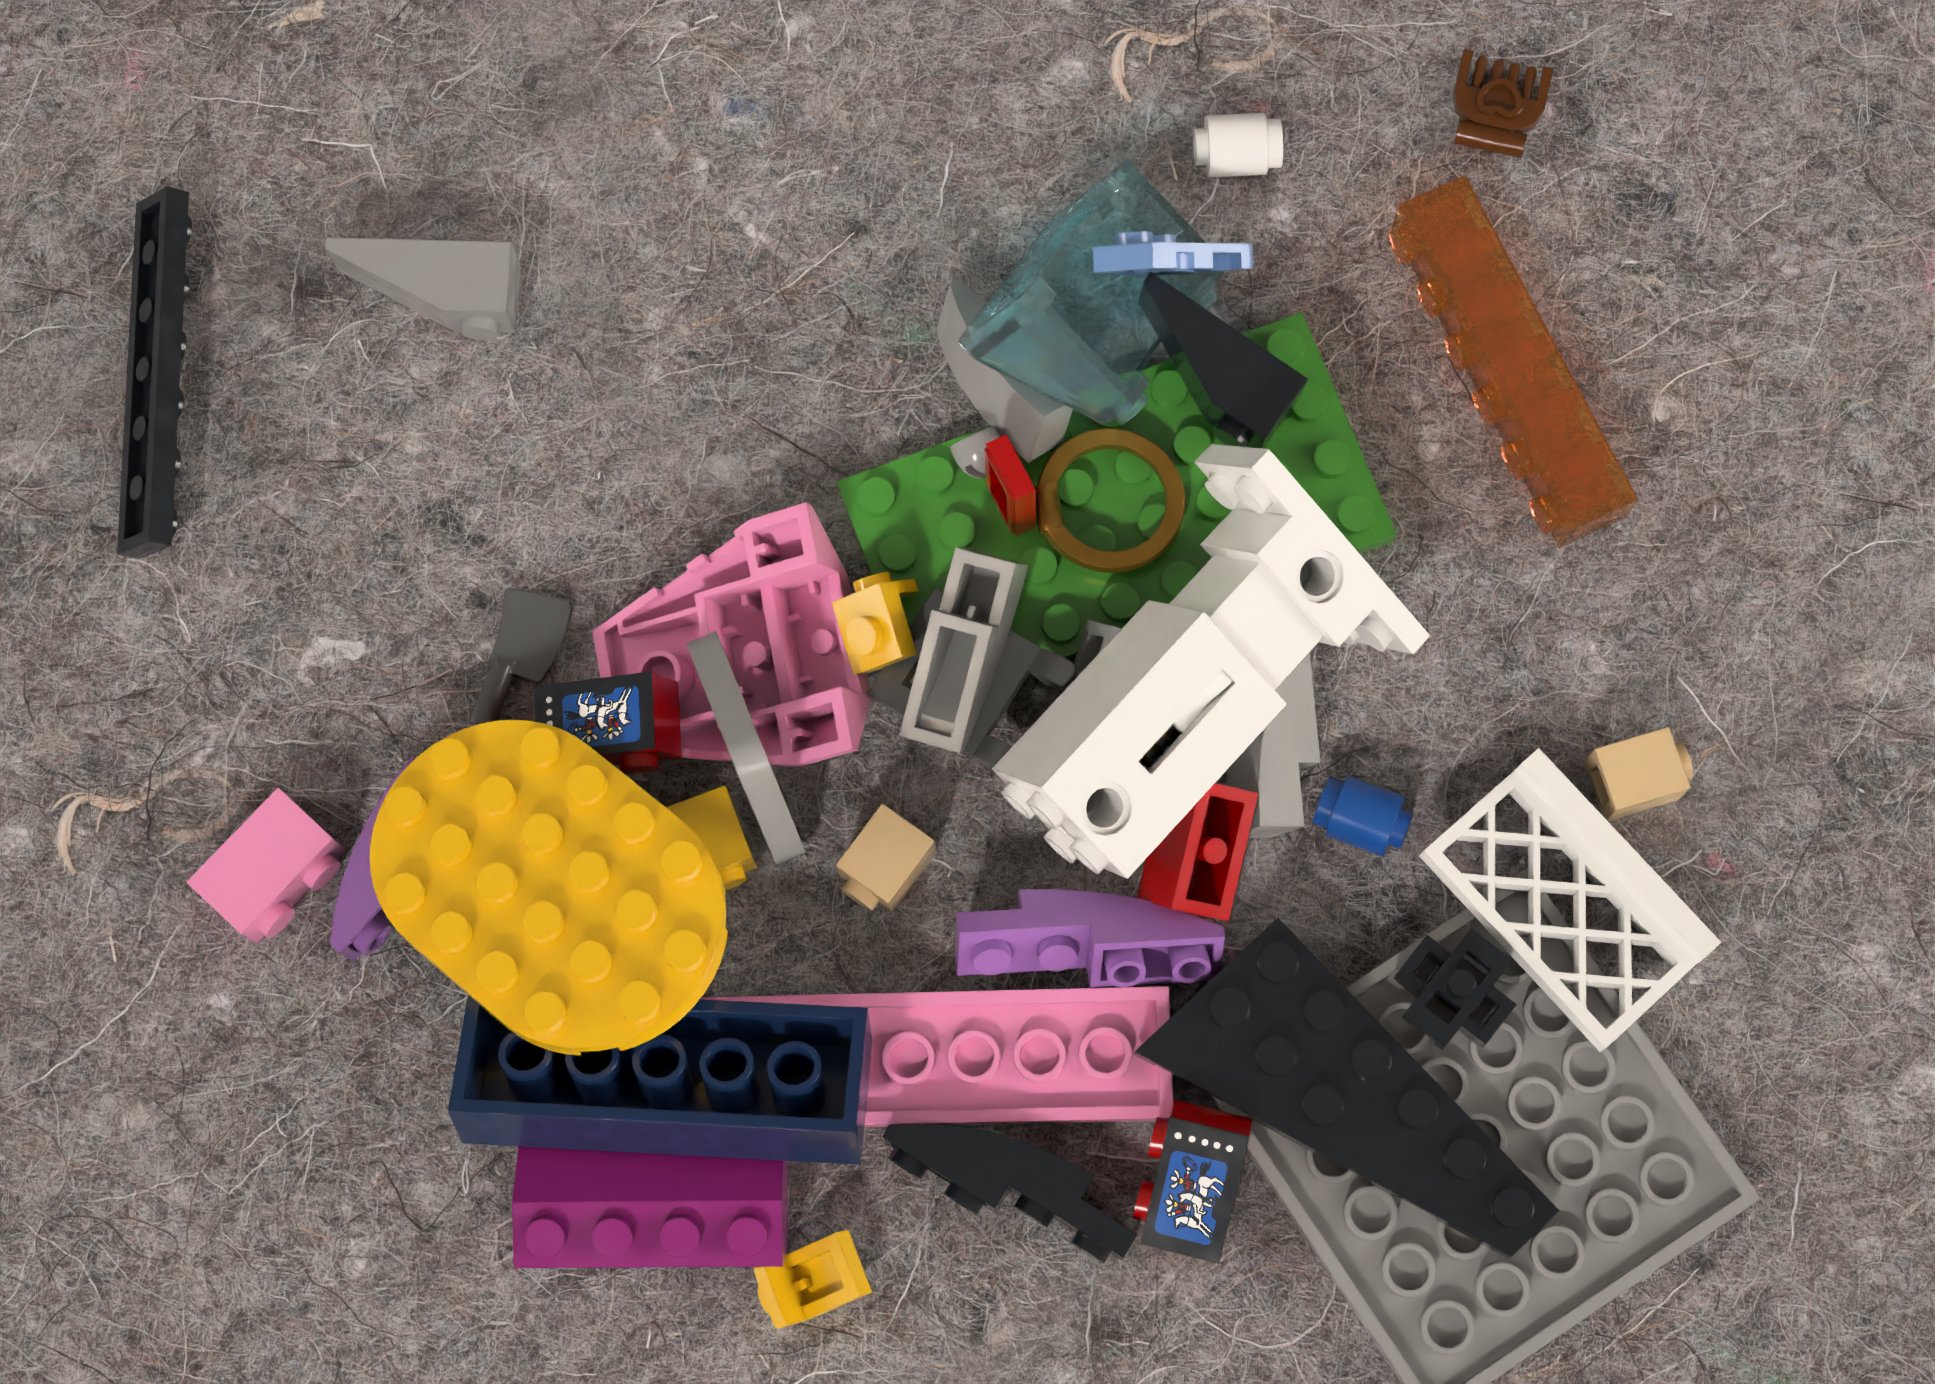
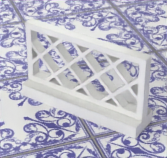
[1419,748,1721,1052]

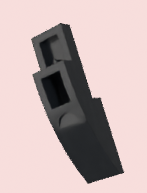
[882,1124,1137,1264]

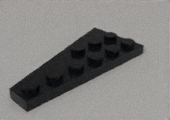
[1134,918,1560,1258]

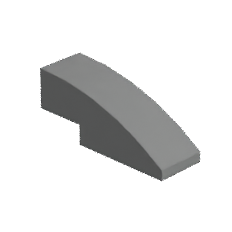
[936,280,1077,463]
[899,547,1029,753]
[1226,652,1321,838]

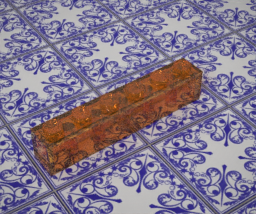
[1389,175,1638,548]

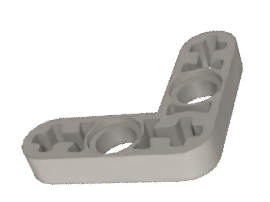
[686,631,806,865]

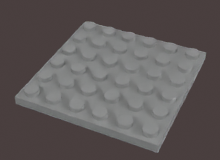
[1209,868,1761,1384]

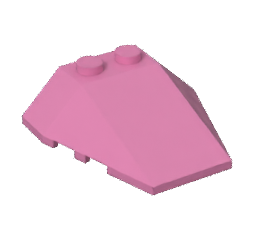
[592,502,871,767]

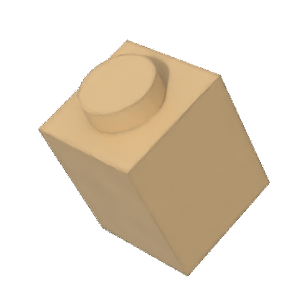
[1584,727,1693,821]
[836,803,937,913]

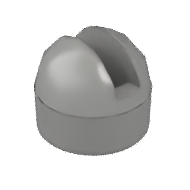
[949,426,1000,479]

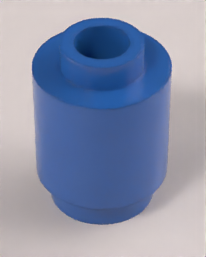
[1312,776,1414,857]

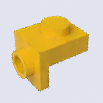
[832,572,919,676]
[753,1230,872,1329]

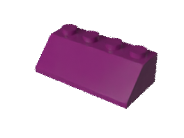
[512,1146,789,1268]

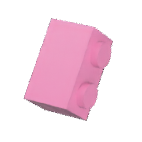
[186,788,347,944]

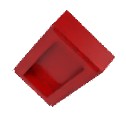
[984,434,1036,537]

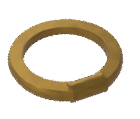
[1034,428,1185,573]

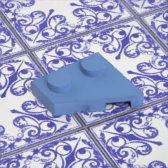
[1093,231,1253,277]

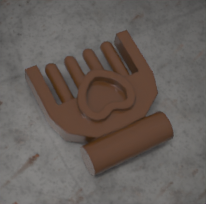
[1453,49,1554,158]

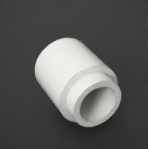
[1193,113,1283,178]

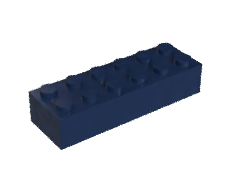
[448,995,873,1165]

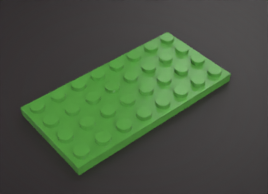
[837,312,1397,677]

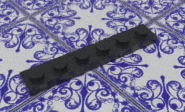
[117,186,192,559]

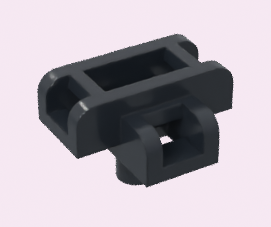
[1394,928,1517,1050]

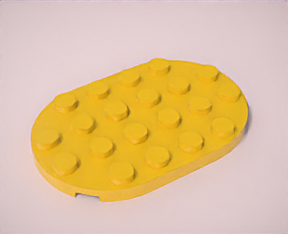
[369,720,728,1056]

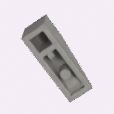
[325,237,521,340]

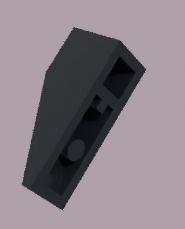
[1139,272,1308,449]

